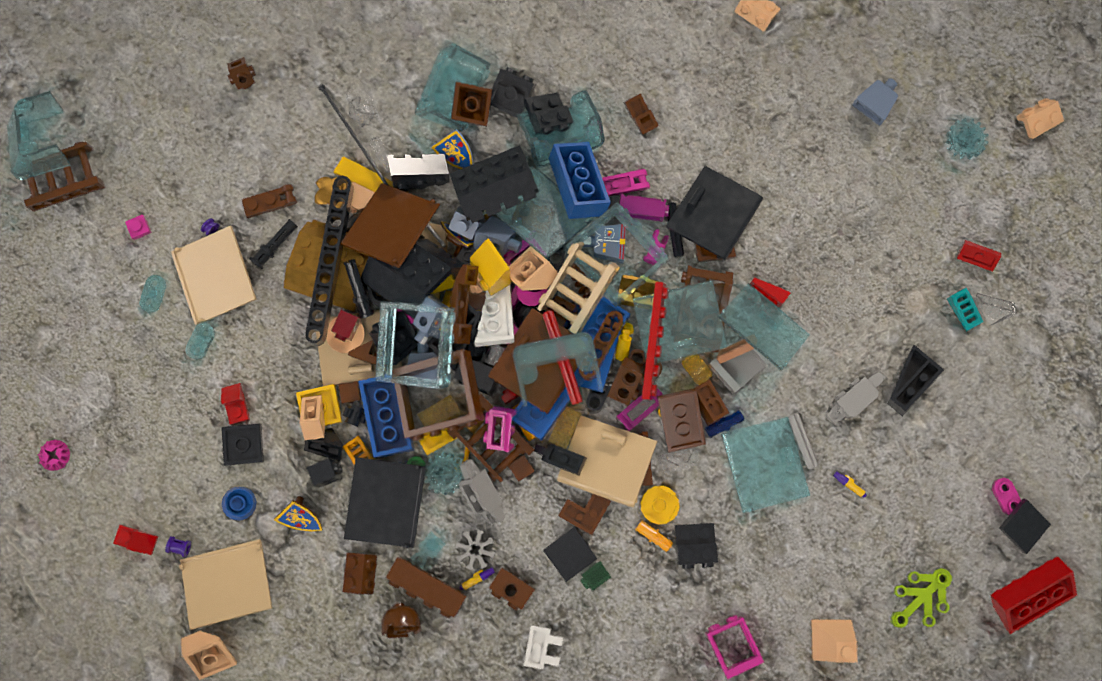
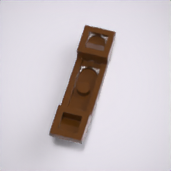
[449,264,479,344]

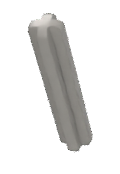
[788,413,818,469]

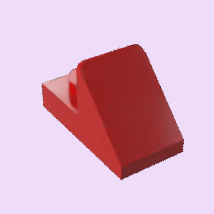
[221,383,250,425]
[113,525,159,555]

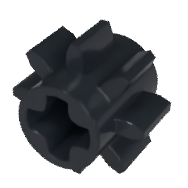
[342,404,366,427]

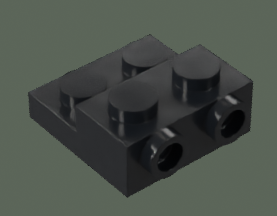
[490,67,537,119]
[523,92,573,135]
[369,310,420,365]
[674,523,718,569]

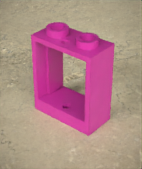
[705,615,764,679]

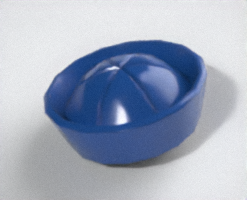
[222,486,257,521]

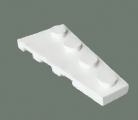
[475,284,515,347]

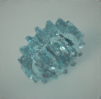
[946,118,989,160]
[424,452,463,495]

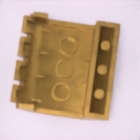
[284,220,369,312]

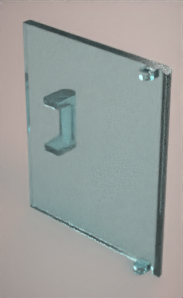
[496,168,594,259]
[633,280,728,363]
[718,283,810,371]
[721,417,810,513]

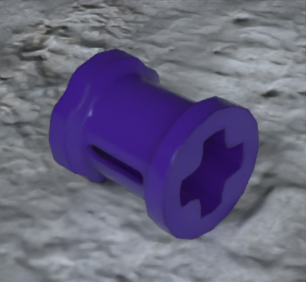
[165,536,191,558]

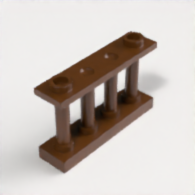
[14,142,105,212]
[446,393,534,483]

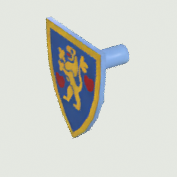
[431,129,473,169]

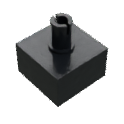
[453,346,497,396]

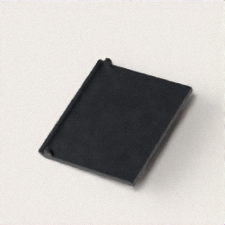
[666,166,763,261]
[344,457,426,549]

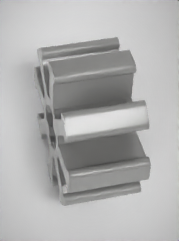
[455,530,496,570]

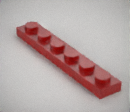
[642,281,669,400]

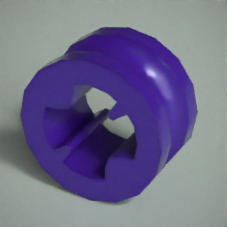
[201,218,220,236]

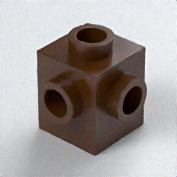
[227,57,256,90]

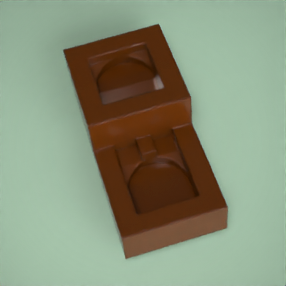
[623,93,659,135]

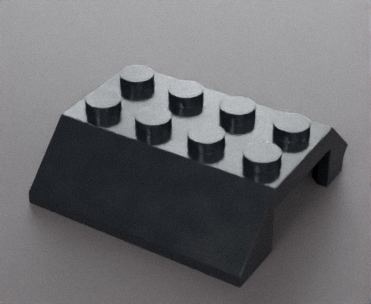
[450,145,539,223]
[361,235,464,319]

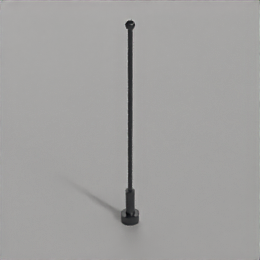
[318,84,389,186]

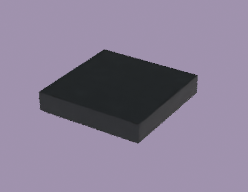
[221,423,264,466]
[999,498,1051,554]
[543,527,598,582]

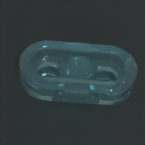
[139,275,166,313]
[185,322,215,360]

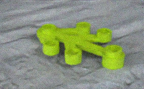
[890,568,952,628]

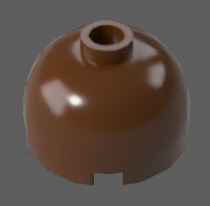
[381,603,421,638]

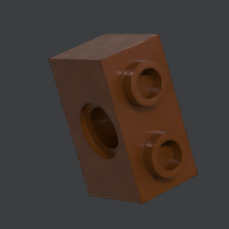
[489,567,535,611]

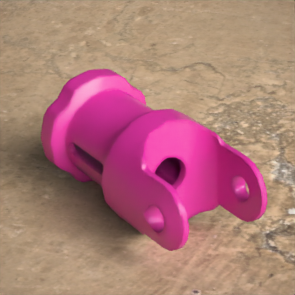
[643,229,669,266]

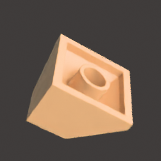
[509,246,558,291]
[811,619,857,662]
[181,631,237,680]

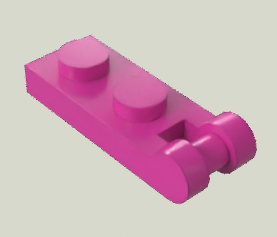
[602,169,650,197]

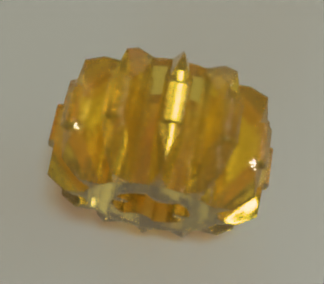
[681,352,712,385]

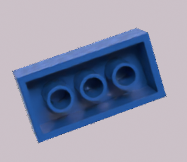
[548,142,611,219]
[358,373,415,459]

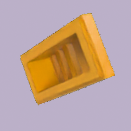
[343,435,376,465]

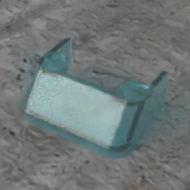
[7,91,70,180]
[513,332,603,407]

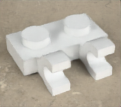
[524,625,564,669]

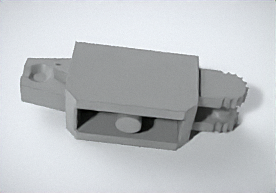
[826,372,884,424]
[459,459,505,524]

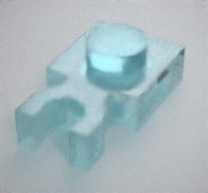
[411,531,446,568]

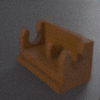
[695,380,729,426]

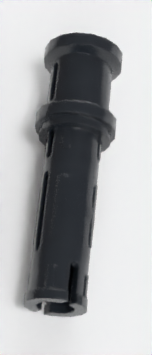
[249,219,298,270]
[343,259,374,319]

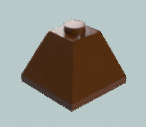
[451,82,492,127]

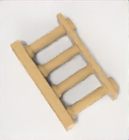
[537,242,620,334]

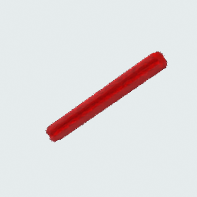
[543,311,583,405]

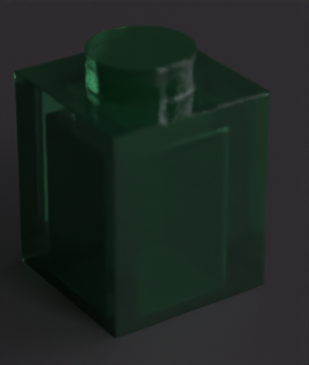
[580,561,612,591]

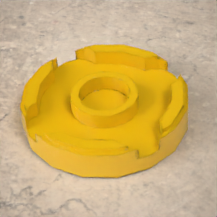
[640,486,680,525]

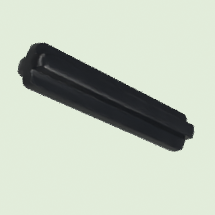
[666,202,684,257]

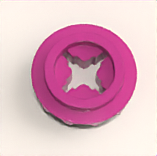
[38,440,70,471]

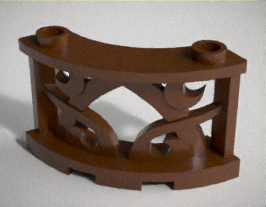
[671,265,734,353]

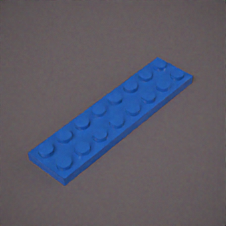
[512,297,630,441]

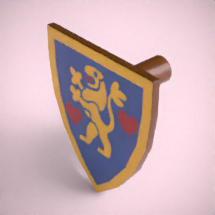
[440,221,474,257]
[274,496,323,531]

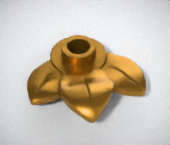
[315,176,347,208]

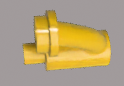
[615,323,634,361]

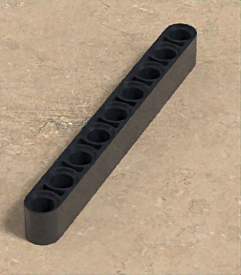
[305,175,354,346]

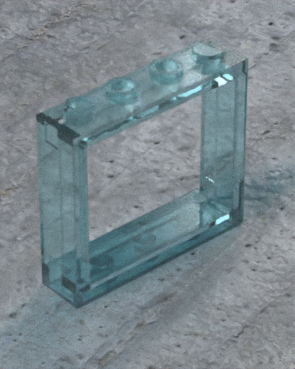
[564,202,669,307]
[375,302,455,389]

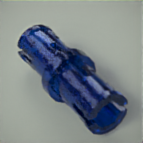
[705,410,745,438]

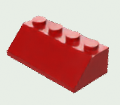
[990,556,1077,634]

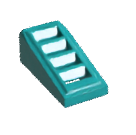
[947,288,984,331]

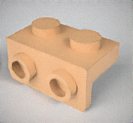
[735,0,781,31]
[1016,98,1064,139]

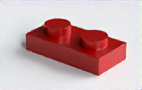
[957,240,1002,272]

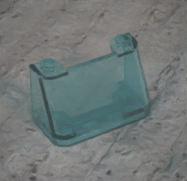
[415,42,491,132]
[516,90,605,168]

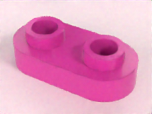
[992,478,1021,515]

